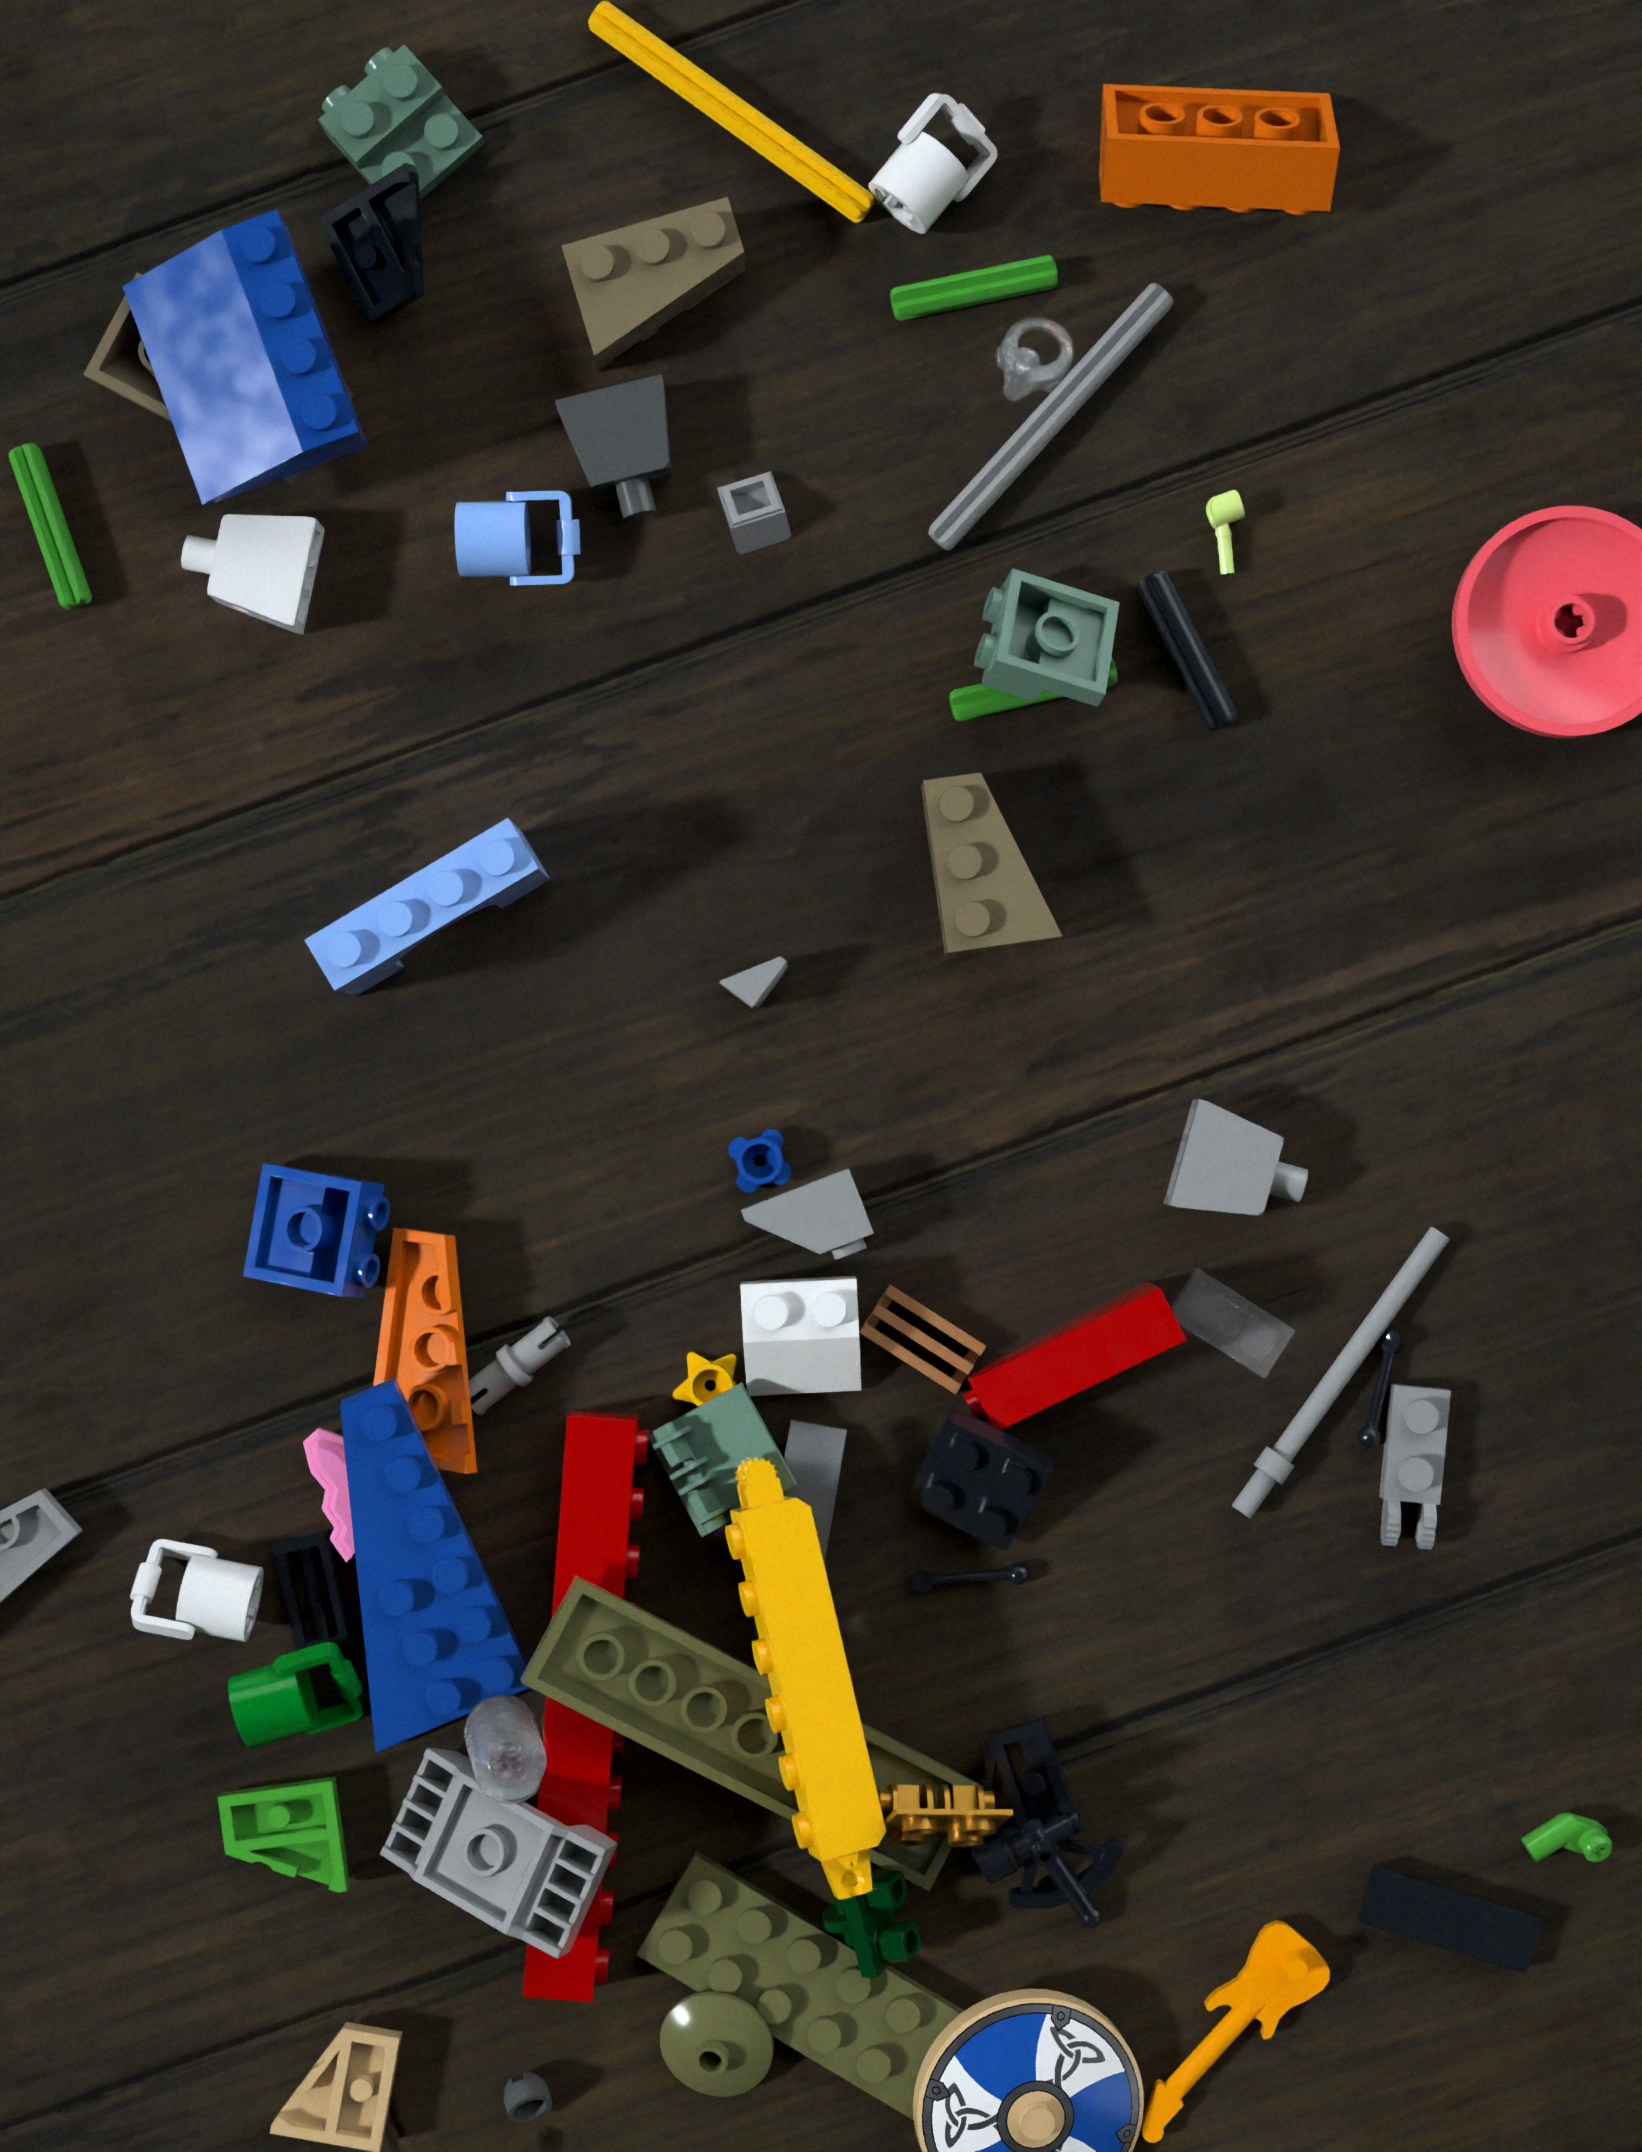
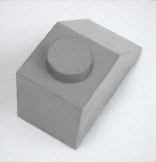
[741,1168,874,1260]

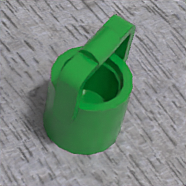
[228,1642,363,1749]

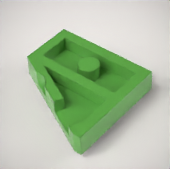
[217,1776,350,1893]

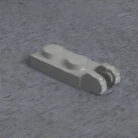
[1379,1383,1451,1550]

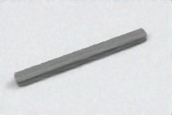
[928,283,1174,551]

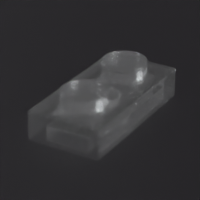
[1171,1268,1296,1379]

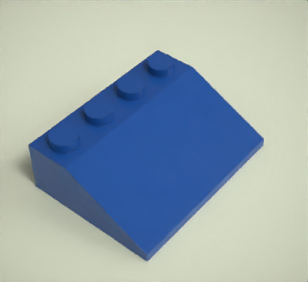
[122,209,368,507]

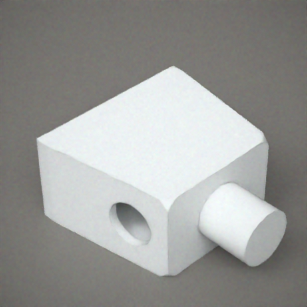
[181,514,325,634]

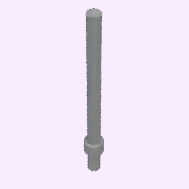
[1232,1227,1450,1519]

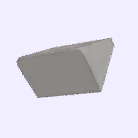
[717,471,791,554]
[719,956,788,1010]

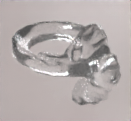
[995,317,1075,402]

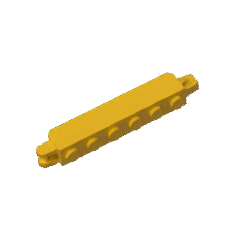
[725,1457,886,1900]

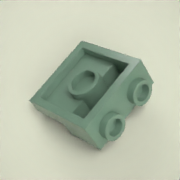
[318,44,485,200]
[974,568,1120,707]

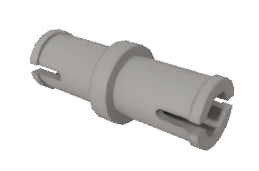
[469,1316,571,1416]

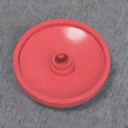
[1452,506,1642,739]

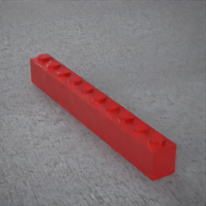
[523,1410,649,2002]

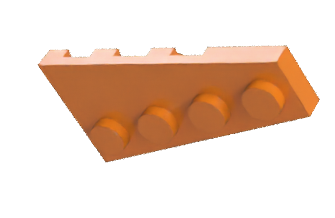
[373,1228,477,1474]

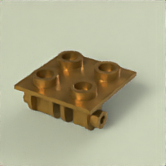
[877,1784,1013,1847]

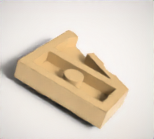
[270,2022,403,2152]

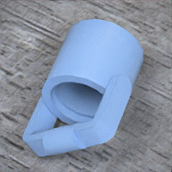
[455,491,581,585]

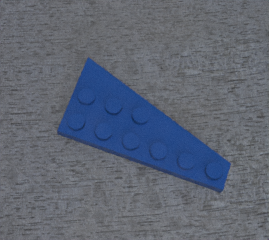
[340,1377,530,1752]

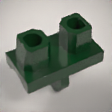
[821,1861,922,1978]

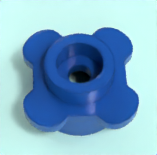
[728,1129,792,1193]

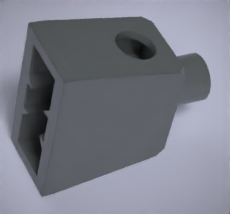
[555,374,672,521]

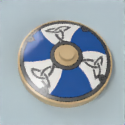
[913,1989,1144,2152]

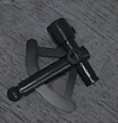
[975,1808,1123,1928]

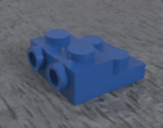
[243,1163,390,1298]

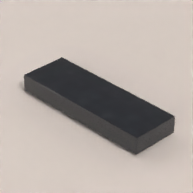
[1358,1864,1543,1974]

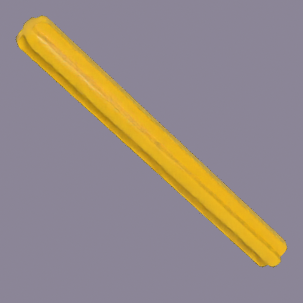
[588,1,874,223]

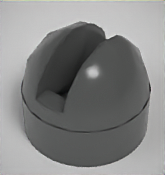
[503,2071,553,2123]

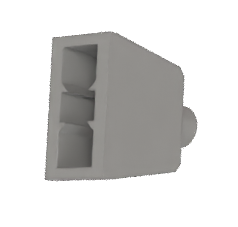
[1163,1099,1308,1216]

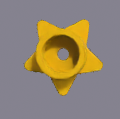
[673,1352,737,1407]

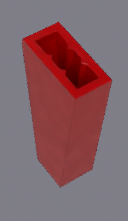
[962,1282,1187,1430]

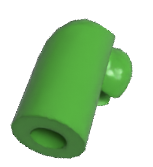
[1520,1812,1612,1863]

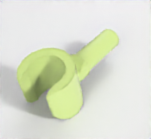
[1206,490,1245,574]

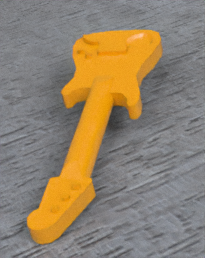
[1141,1920,1330,2143]

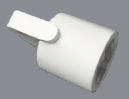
[869,93,997,234]
[130,1539,264,1642]

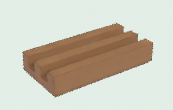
[859,1283,987,1394]

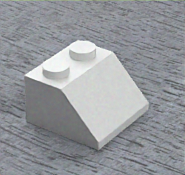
[740,1276,861,1396]

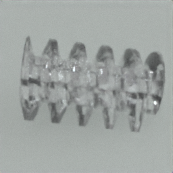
[464,1694,547,1804]

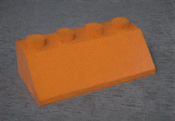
[1099,84,1340,215]

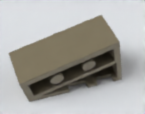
[562,197,746,372]
[921,772,1063,957]

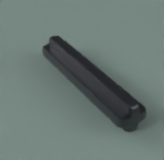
[1137,570,1237,731]

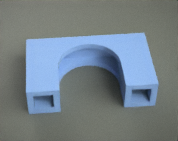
[304,818,550,997]

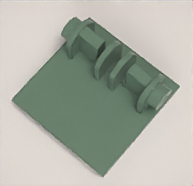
[649,1382,797,1537]

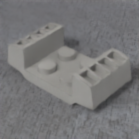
[380,1748,618,1959]

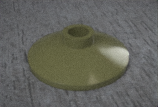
[660,1991,774,2097]

